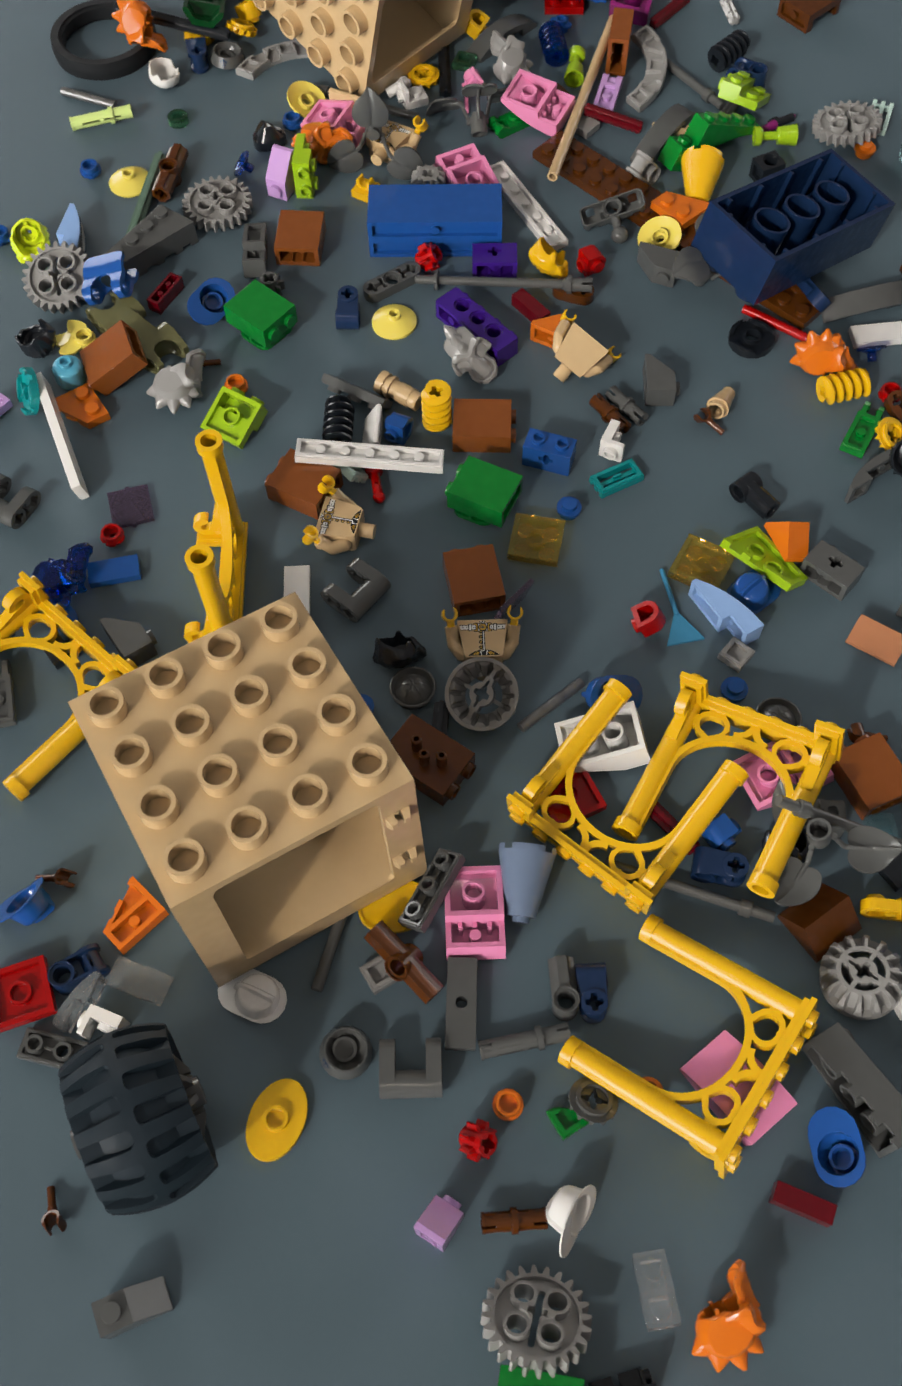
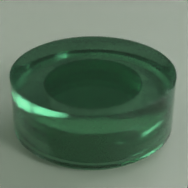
[167,109,189,129]

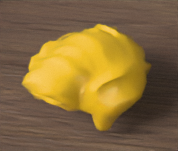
[528,237,569,278]

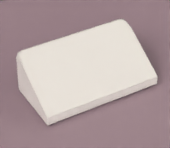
[362,404,383,445]

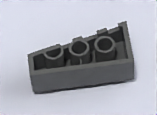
[105,204,199,278]
[802,1022,902,1159]

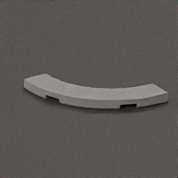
[626,25,667,113]
[235,39,309,81]

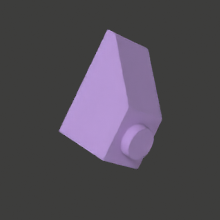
[265,144,295,201]
[414,1194,464,1252]

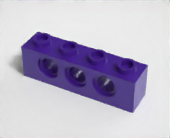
[436,287,518,367]

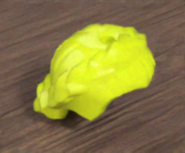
[10,217,50,263]

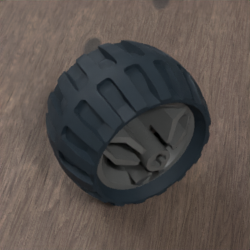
[58,1023,218,1215]

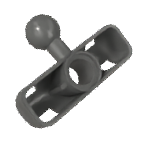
[579,188,646,244]

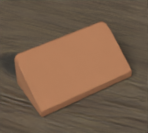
[845,614,902,667]

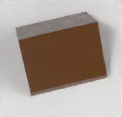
[777,883,862,963]

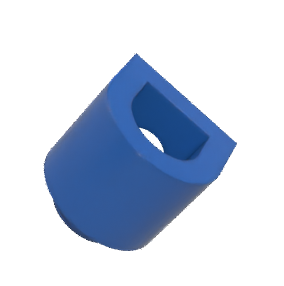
[384,412,414,446]
[701,813,742,851]

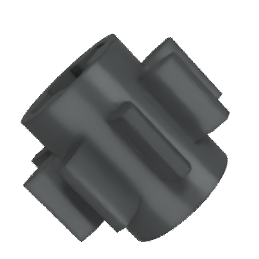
[259,271,285,296]

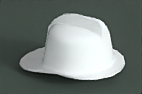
[218,969,287,1024]
[546,1184,597,1258]

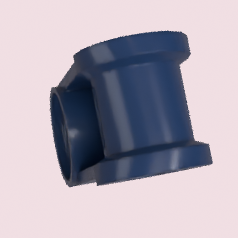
[185,37,210,74]
[726,57,768,88]
[335,285,360,329]
[690,846,749,887]
[47,943,111,996]
[575,962,608,1024]

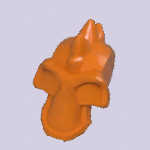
[111,0,168,53]
[291,121,353,164]
[790,328,859,376]
[691,1259,767,1373]

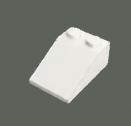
[554,701,651,772]

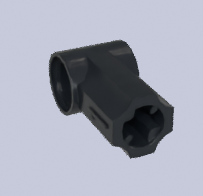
[729,471,781,520]

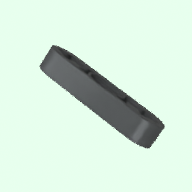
[363,261,421,303]

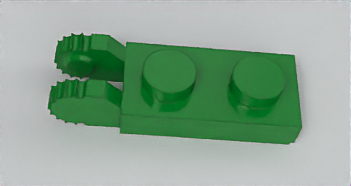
[839,400,886,459]

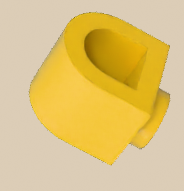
[234,0,262,23]
[466,9,490,40]

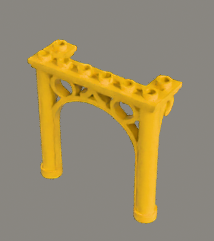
[184,429,248,643]
[0,571,138,802]
[612,671,845,898]
[506,678,749,915]
[558,914,820,1180]

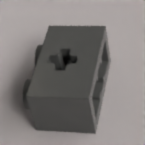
[800,540,865,601]

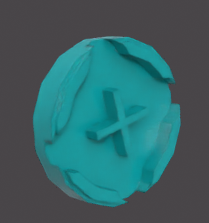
[16,367,40,415]

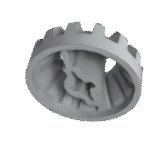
[445,657,520,731]
[819,935,902,1020]

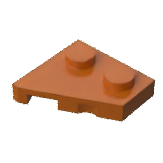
[650,191,709,231]
[55,383,111,429]

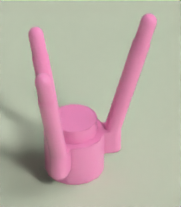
[462,67,484,114]

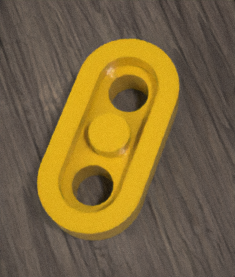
[860,894,902,922]

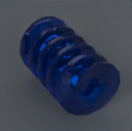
[538,20,570,67]

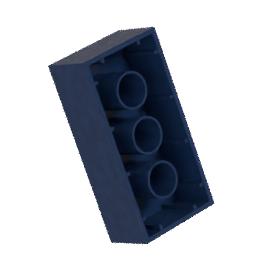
[690,149,895,306]

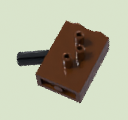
[390,700,476,806]

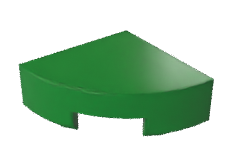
[546,1107,589,1141]

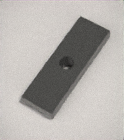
[321,373,394,410]
[398,848,466,934]
[445,957,477,1051]
[16,1027,89,1069]

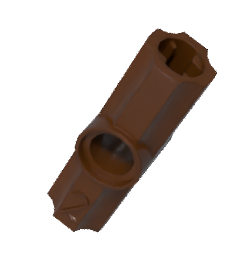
[151,143,189,202]
[364,920,444,1004]

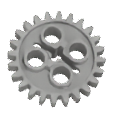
[812,100,883,148]
[182,175,253,233]
[21,241,89,314]
[480,1265,592,1379]

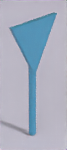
[659,568,705,647]

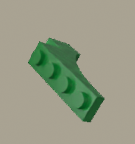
[658,111,760,172]

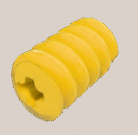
[816,368,871,405]
[421,379,452,432]

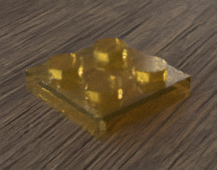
[507,513,566,567]
[667,533,735,588]

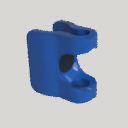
[82,250,139,306]

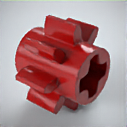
[415,242,443,272]
[459,1119,498,1162]

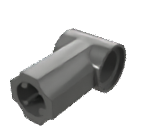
[548,955,580,1021]

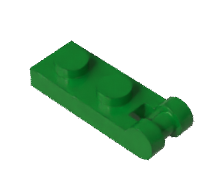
[487,111,530,139]

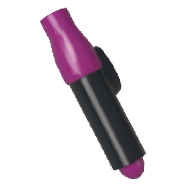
[761,113,796,132]

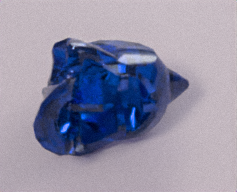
[31,543,93,607]

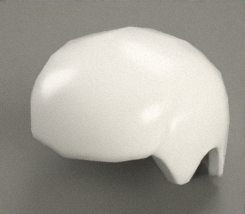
[148,57,180,89]

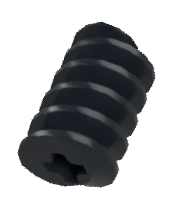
[707,29,750,73]
[322,395,355,442]

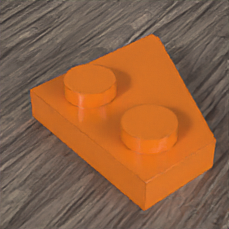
[103,876,169,955]

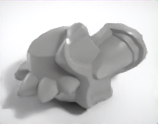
[490,30,534,85]
[443,325,498,384]
[146,349,206,414]

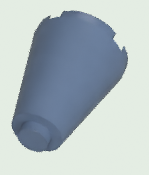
[498,842,557,924]

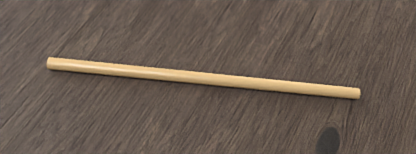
[547,14,613,181]

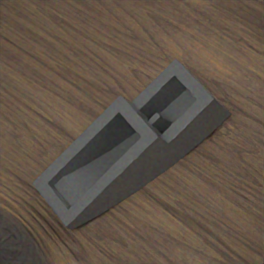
[242,222,268,278]

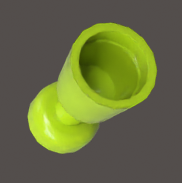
[564,45,586,88]
[752,124,798,146]

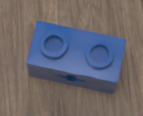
[522,428,577,476]

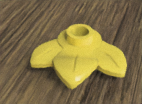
[55,320,97,355]

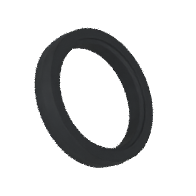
[50,0,156,81]

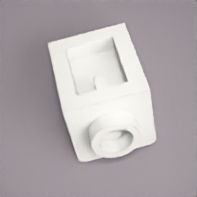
[396,80,429,110]
[598,419,625,462]
[77,1004,130,1040]

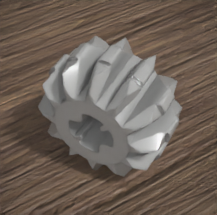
[411,163,447,184]

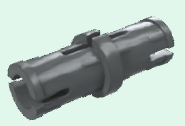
[605,385,649,426]

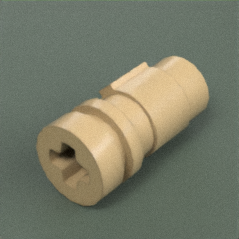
[373,370,422,411]

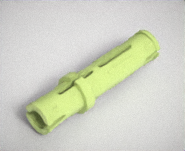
[69,104,134,131]

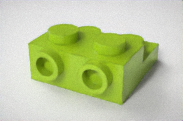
[718,71,771,111]
[291,133,319,199]
[200,386,268,449]

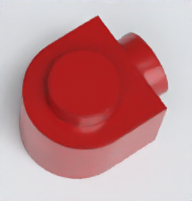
[576,244,606,277]
[631,601,666,638]

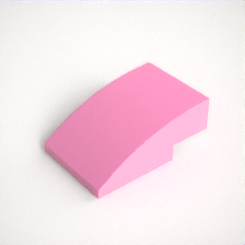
[501,69,575,137]
[300,99,366,147]
[435,143,503,190]
[733,741,834,811]
[445,865,506,961]
[679,1030,798,1146]

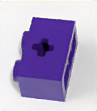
[472,243,517,278]

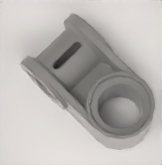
[626,149,661,186]

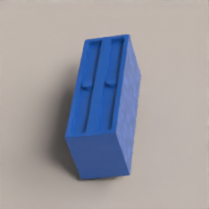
[367,184,502,257]

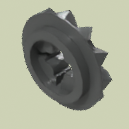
[568,1077,618,1126]

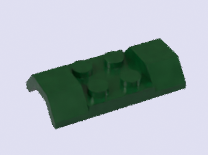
[183,0,226,28]

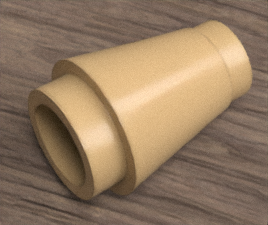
[706,387,735,419]

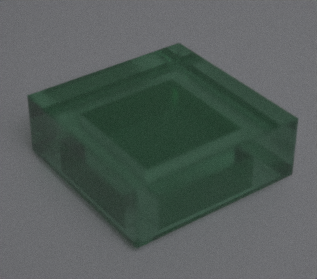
[452,51,477,72]

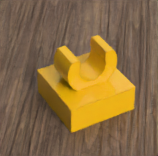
[351,173,380,203]

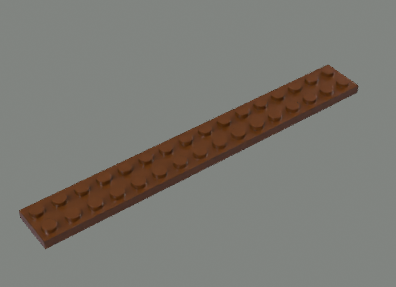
[533,130,829,331]

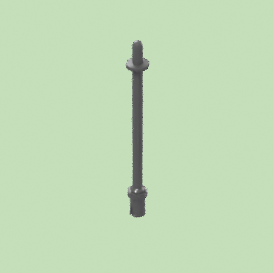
[414,270,593,294]

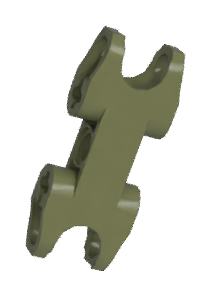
[85,290,189,374]

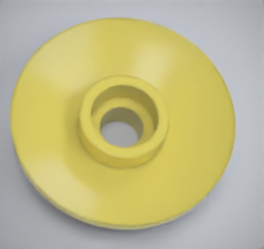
[287,81,326,118]
[109,166,148,198]
[637,216,682,250]
[372,304,417,340]

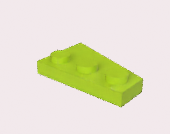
[720,526,808,592]

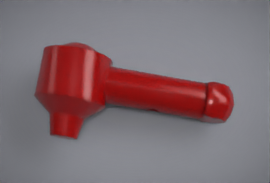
[364,468,385,504]

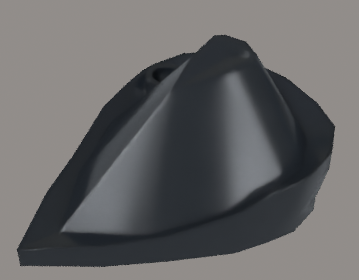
[253,120,287,152]

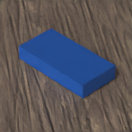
[87,554,142,589]

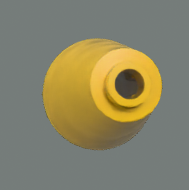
[681,145,725,202]

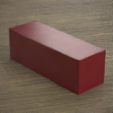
[146,272,184,314]
[511,288,551,322]
[769,1180,838,1227]

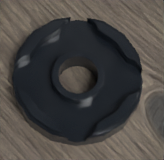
[728,319,775,358]

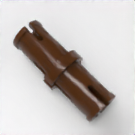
[589,393,631,435]
[480,1207,548,1235]

